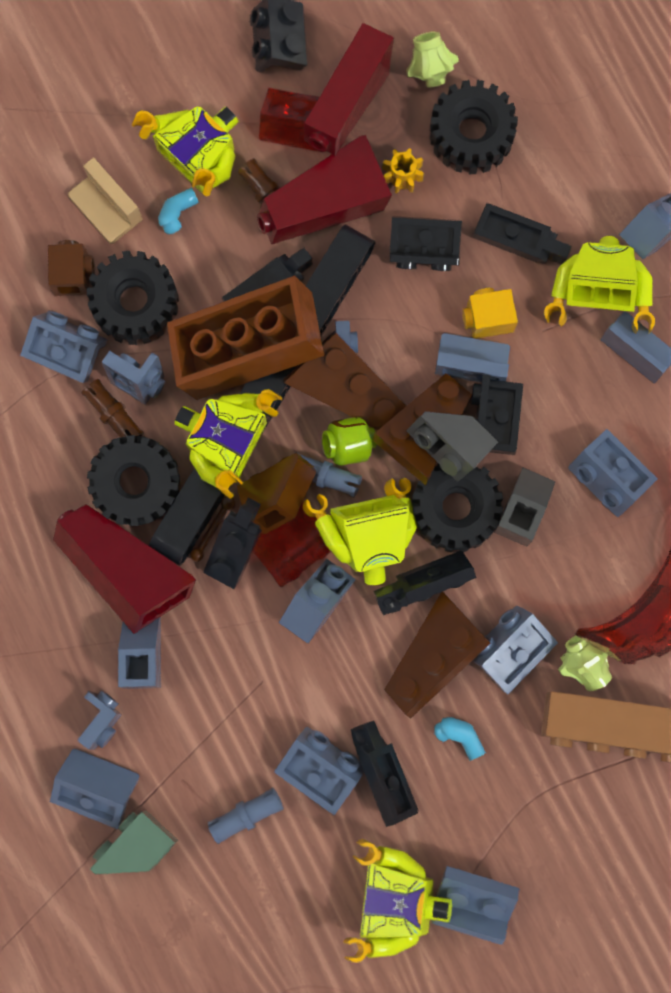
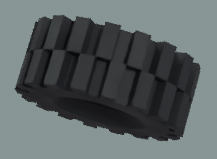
[429,80,518,174]
[87,250,179,345]
[87,435,181,526]
[412,463,503,552]

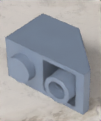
[619,193,671,259]
[279,559,356,643]
[118,617,161,689]

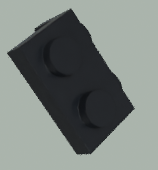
[250,0,307,72]
[389,216,462,271]
[471,374,524,455]

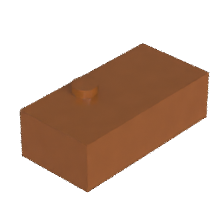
[167,276,324,400]

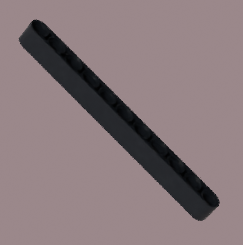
[149,224,376,566]

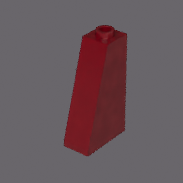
[304,23,394,155]
[257,135,392,245]
[53,504,196,634]

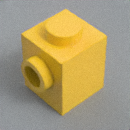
[462,288,518,339]

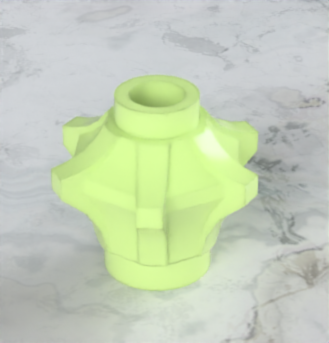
[406,32,459,87]
[558,634,612,691]

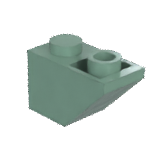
[90,810,178,874]

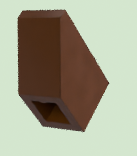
[237,452,316,534]

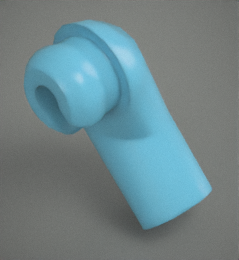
[158,187,199,234]
[434,717,486,761]

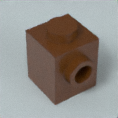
[48,240,95,296]

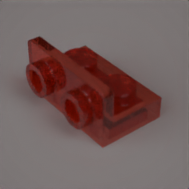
[259,88,320,152]
[253,501,330,587]

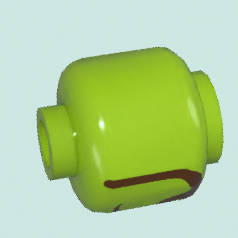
[322,417,377,466]

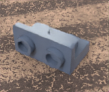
[20,311,107,383]
[101,350,165,405]
[568,429,658,517]
[472,606,558,695]
[274,727,364,815]
[431,866,520,945]

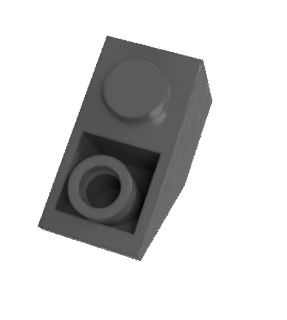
[406,412,498,482]
[494,468,556,547]

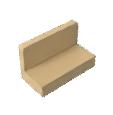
[68,158,143,244]

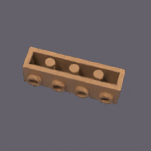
[541,691,671,763]

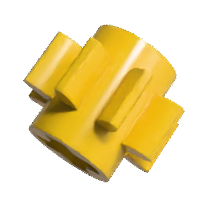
[382,148,424,193]

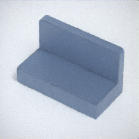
[600,311,671,384]
[434,333,510,382]
[50,749,139,829]

